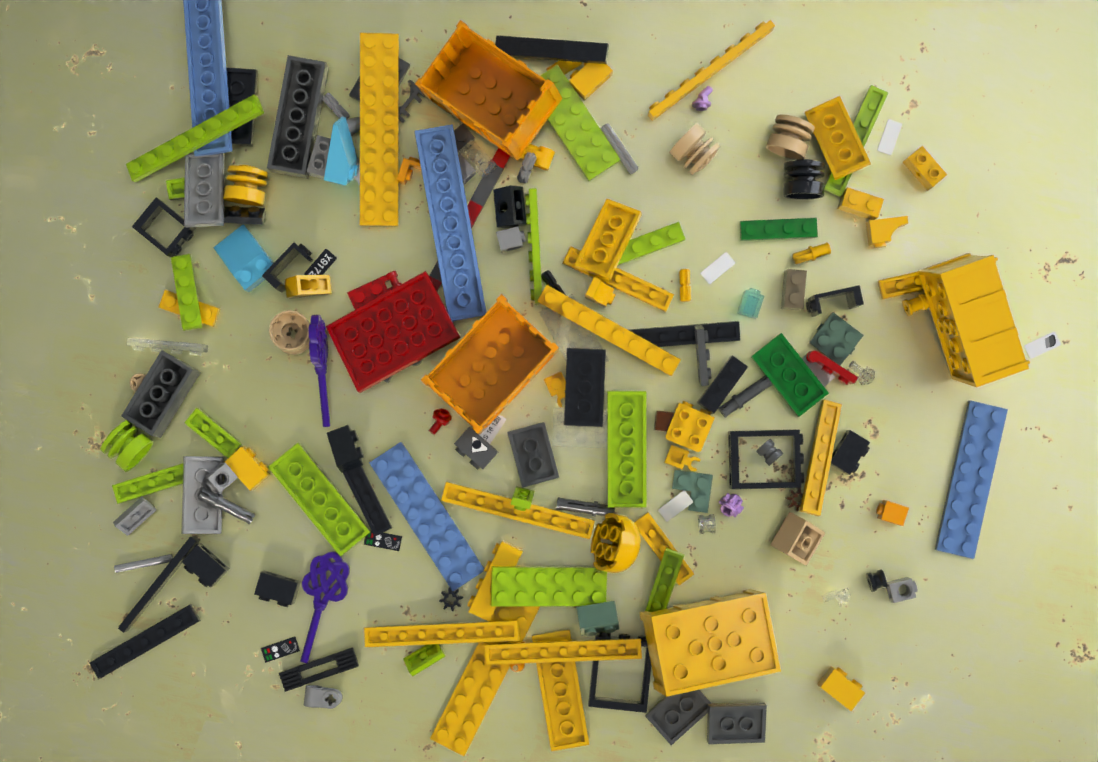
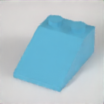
[324,117,359,186]
[213,224,274,292]

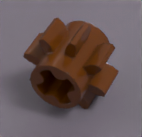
[785,488,803,512]

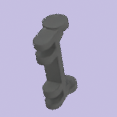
[398,80,425,123]

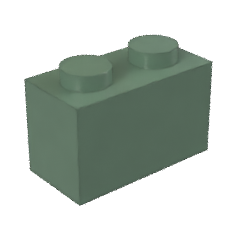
[576,601,619,637]

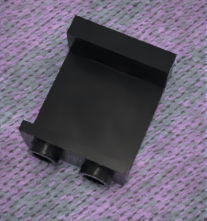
[262,242,313,293]
[806,285,864,317]

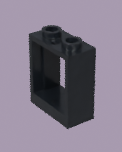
[132,197,196,257]

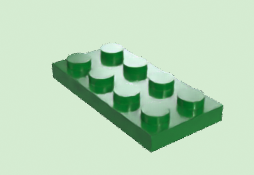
[751,333,829,417]

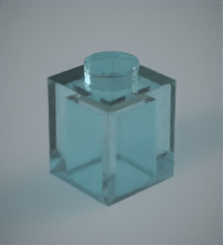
[737,288,764,319]

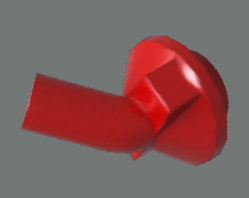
[429,408,452,435]

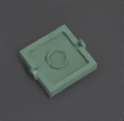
[809,312,864,366]

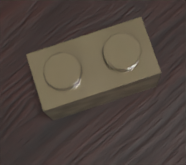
[781,269,807,311]

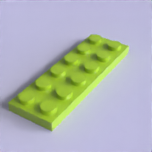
[540,64,621,181]
[607,391,647,507]
[268,443,371,557]
[490,566,607,606]

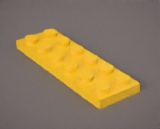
[532,629,589,751]

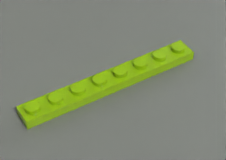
[126,95,264,182]

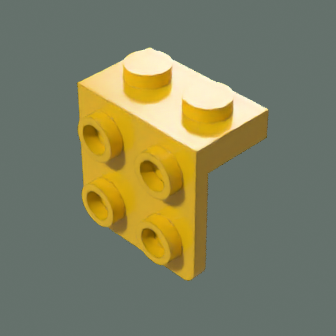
[665,401,715,452]

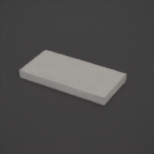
[184,153,225,228]
[181,456,223,534]

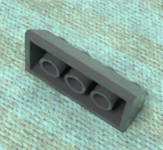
[121,350,201,438]

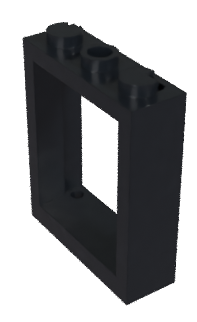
[728,430,804,489]
[588,632,651,713]

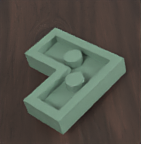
[672,470,713,513]

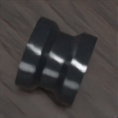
[866,569,888,592]

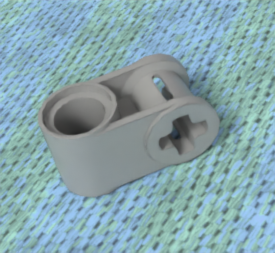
[304,685,343,709]

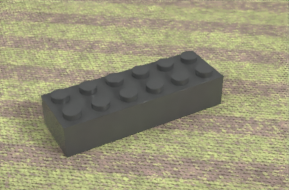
[267,55,329,179]

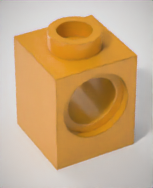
[876,500,909,526]

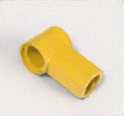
[520,144,555,170]

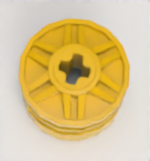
[223,165,268,206]

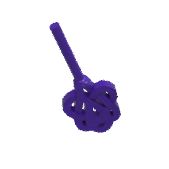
[308,315,330,427]
[300,551,350,663]

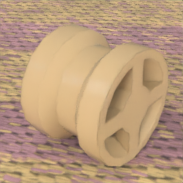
[130,373,146,392]

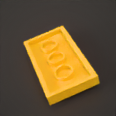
[804,96,871,180]
[574,199,642,281]

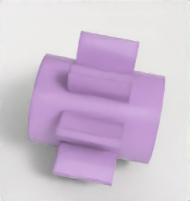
[719,493,744,517]

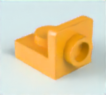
[397,157,421,185]

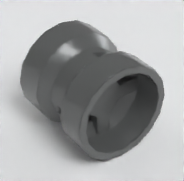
[756,439,783,466]

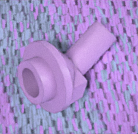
[692,86,713,111]

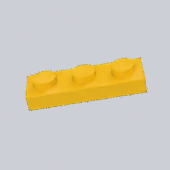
[158,290,220,327]

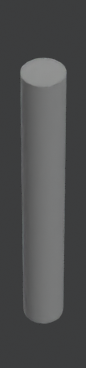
[114,554,173,573]

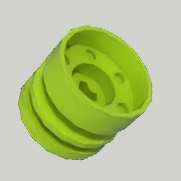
[100,420,153,472]

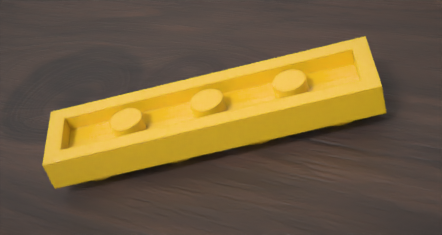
[634,512,694,585]

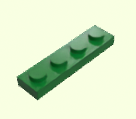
[740,218,818,241]

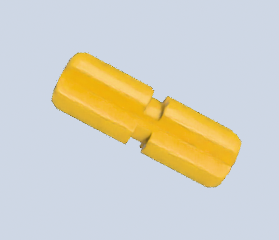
[679,269,691,302]

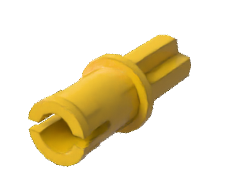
[792,242,831,264]

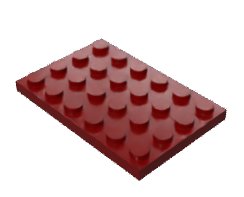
[326,271,461,393]

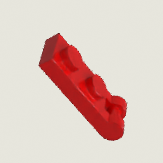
[347,271,402,310]
[806,351,859,385]

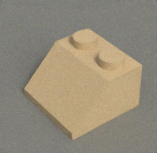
[771,512,825,566]

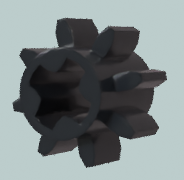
[439,587,464,611]

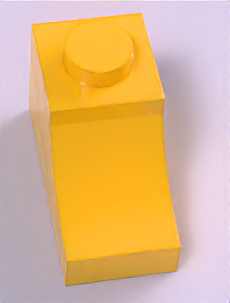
[866,216,908,248]
[285,275,332,298]
[585,277,615,307]

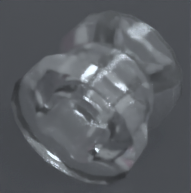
[698,514,716,534]

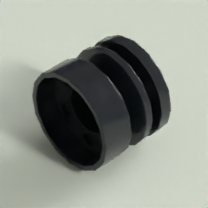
[783,159,825,199]

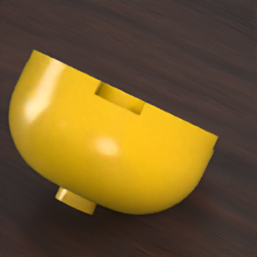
[591,513,641,573]

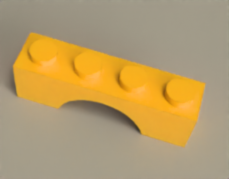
[467,540,523,622]

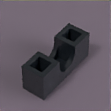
[697,355,748,414]

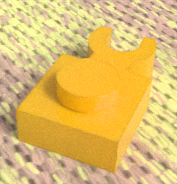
[544,371,566,407]
[664,445,700,471]

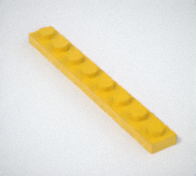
[648,20,775,121]
[537,284,681,376]
[441,482,595,539]
[364,621,519,647]
[485,638,642,665]

